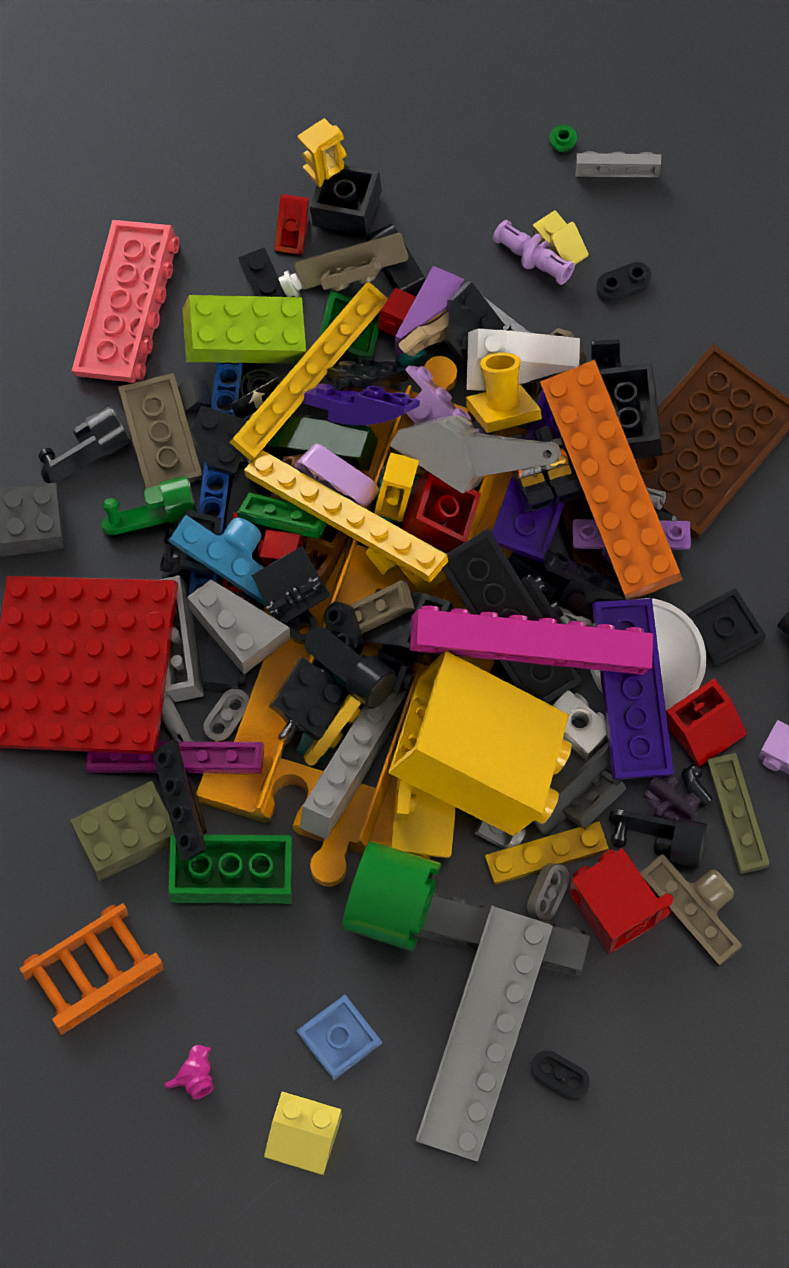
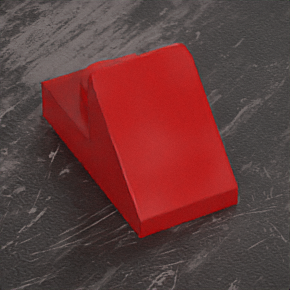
[274,194,309,255]

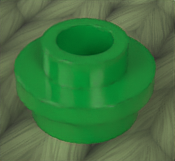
[549,125,577,152]

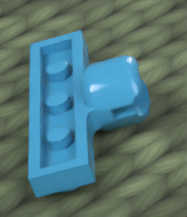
[168,515,268,607]

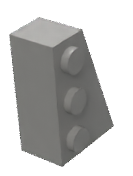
[187,580,290,674]

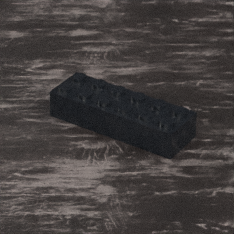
[442,528,583,703]

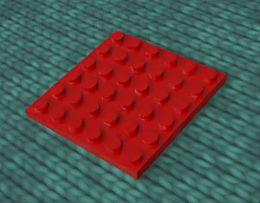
[0,576,178,754]

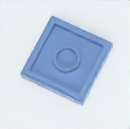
[296,994,382,1081]

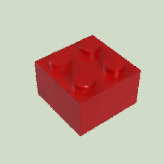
[401,471,481,553]

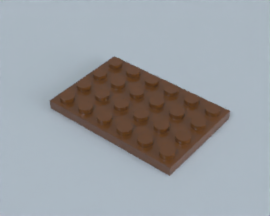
[635,344,789,539]

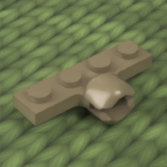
[640,854,743,966]

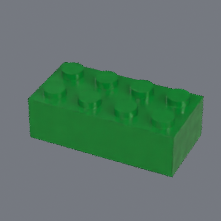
[169,835,293,904]

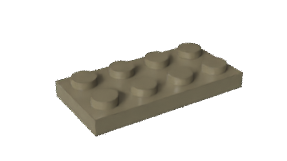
[118,373,203,488]

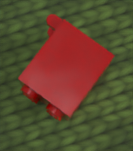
[569,848,673,955]

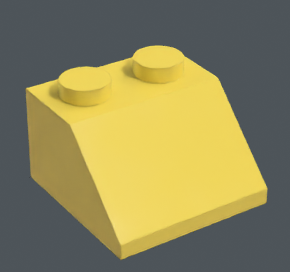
[264,1091,342,1175]

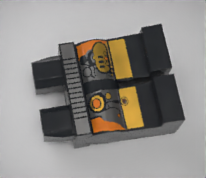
[510,426,582,514]

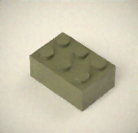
[70,781,174,882]

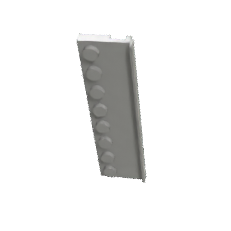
[416,906,553,1162]

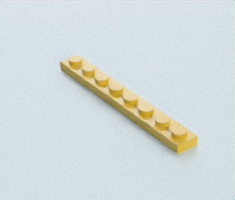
[229,282,388,462]
[244,450,448,582]

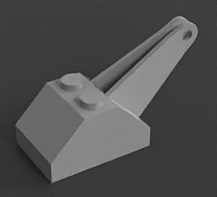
[389,415,561,494]

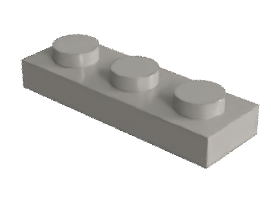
[575,151,661,177]

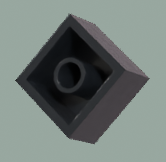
[309,165,382,236]

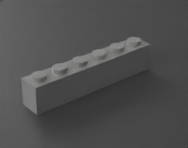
[300,690,407,839]

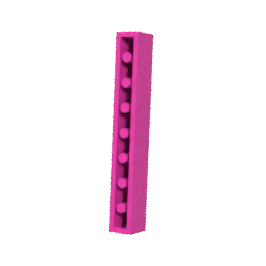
[410,606,653,675]

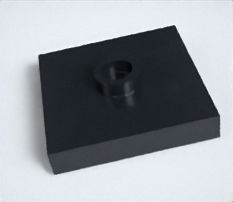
[686,588,766,666]

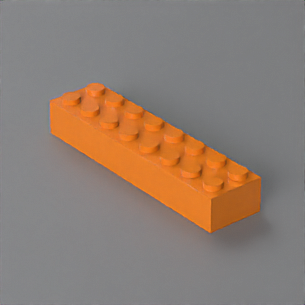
[540,360,683,600]

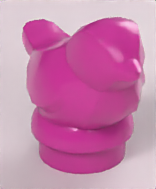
[164,1045,214,1100]

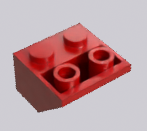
[666,678,747,768]

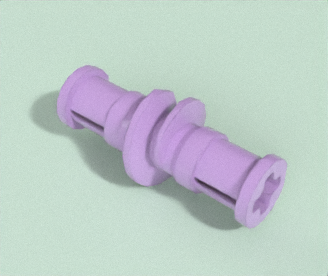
[493,220,575,285]

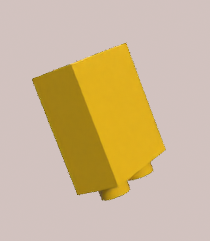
[389,651,572,836]

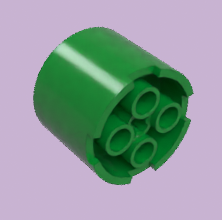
[342,841,441,952]

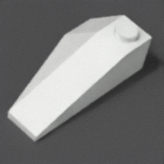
[467,329,580,391]

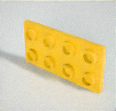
[391,778,456,858]

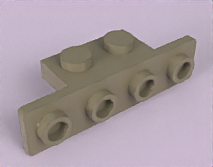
[294,233,409,291]

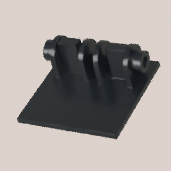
[251,546,331,624]

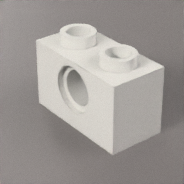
[552,690,608,761]

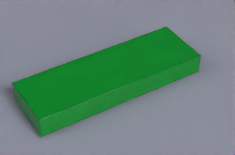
[237,492,327,539]

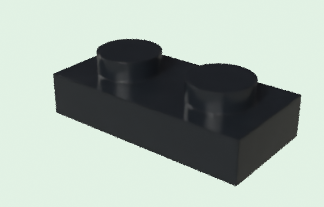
[238,247,286,297]

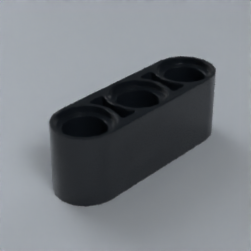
[366,224,426,296]

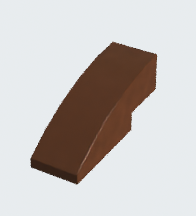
[305,524,349,585]

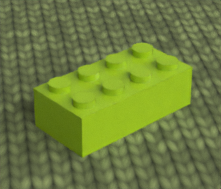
[182,295,306,364]

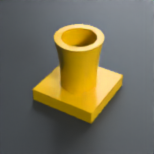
[466,352,542,433]

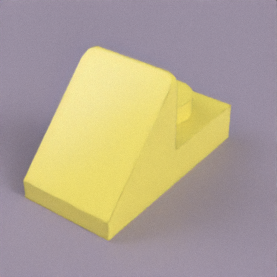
[532,210,588,265]

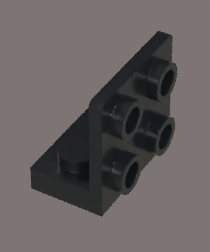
[160,510,221,579]

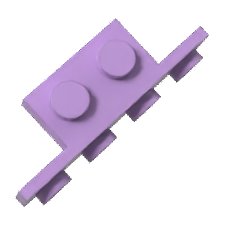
[405,365,486,435]

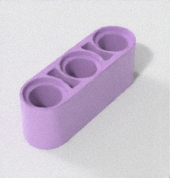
[294,444,379,508]

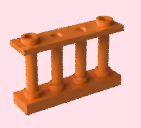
[19,903,164,1035]

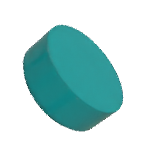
[398,348,427,369]

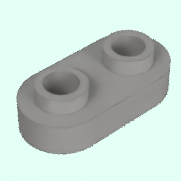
[204,689,249,742]
[527,863,569,921]

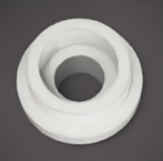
[279,270,303,297]

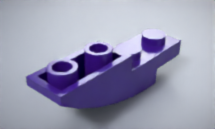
[304,384,420,425]

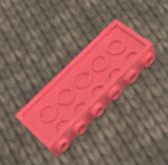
[72,220,179,384]

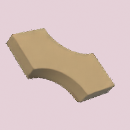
[398,312,449,357]

